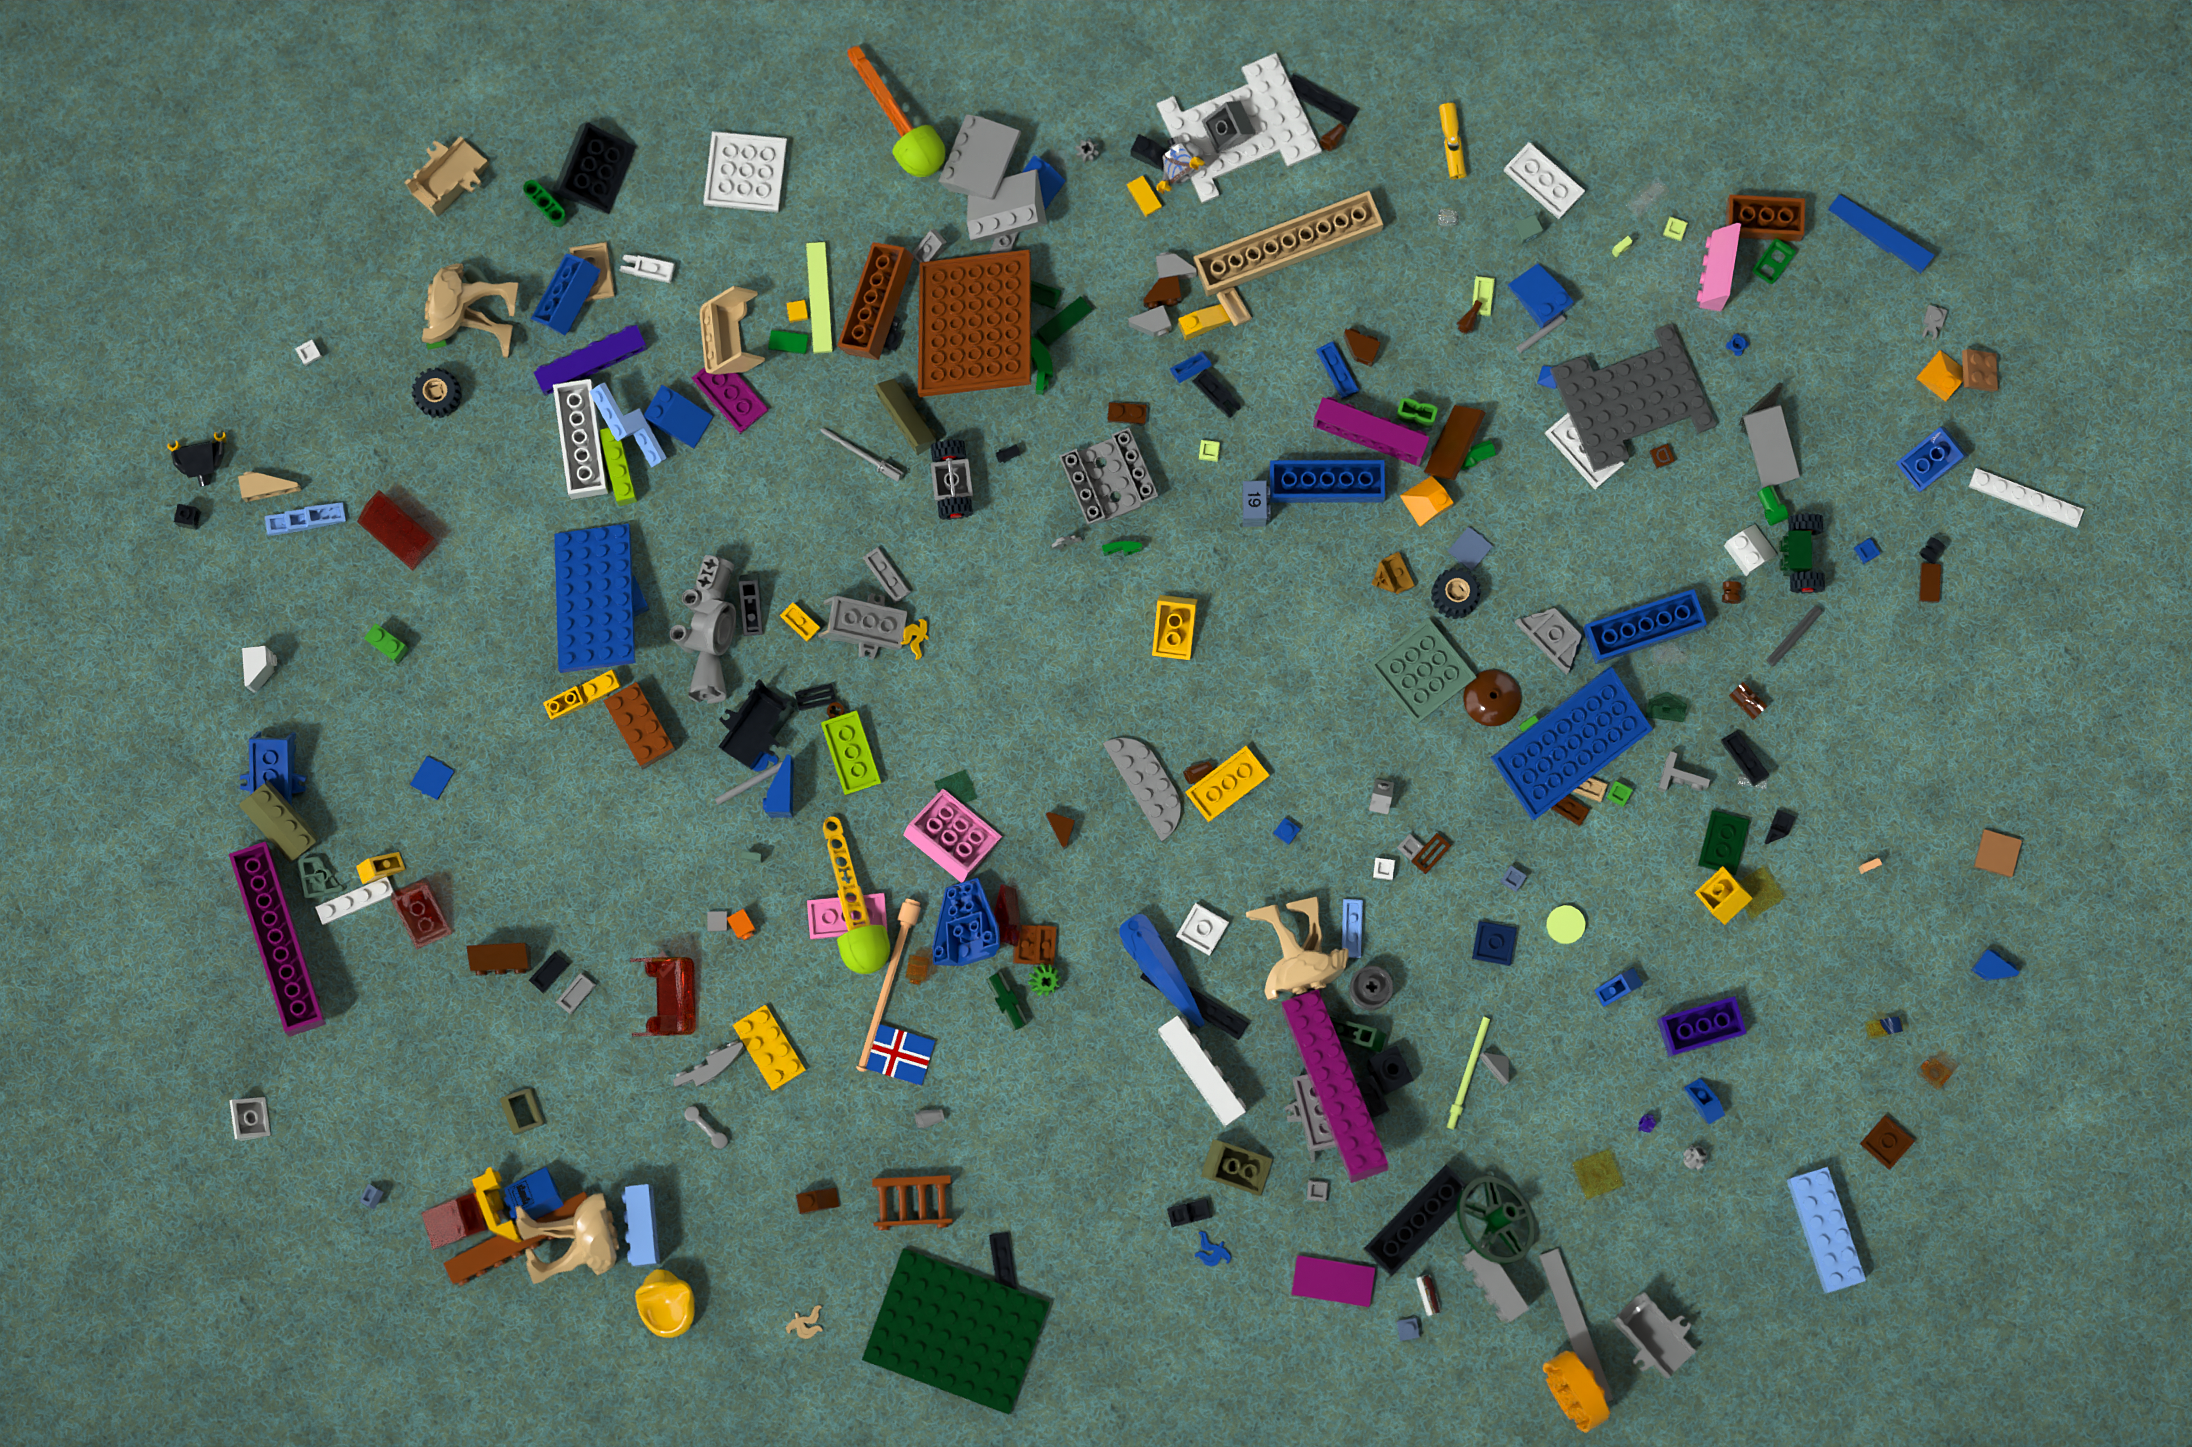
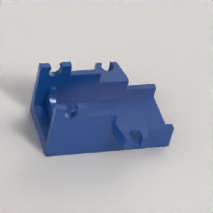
[240,731,307,806]

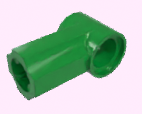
[1461,440,1496,470]
[1757,486,1789,526]

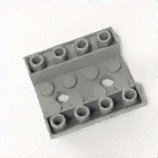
[1059,428,1158,525]

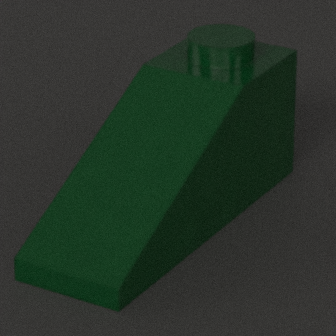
[1330,1017,1387,1053]

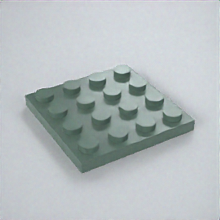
[1368,618,1477,725]

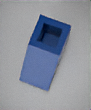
[1971,949,2020,981]

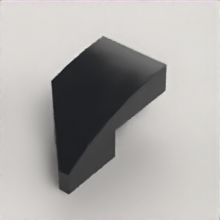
[1764,809,1796,844]

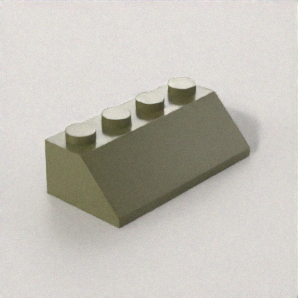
[874,378,937,456]
[239,780,319,862]

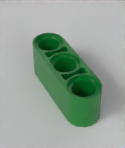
[523,180,567,227]

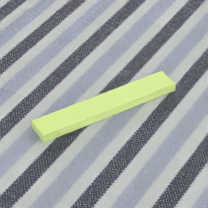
[806,242,833,354]

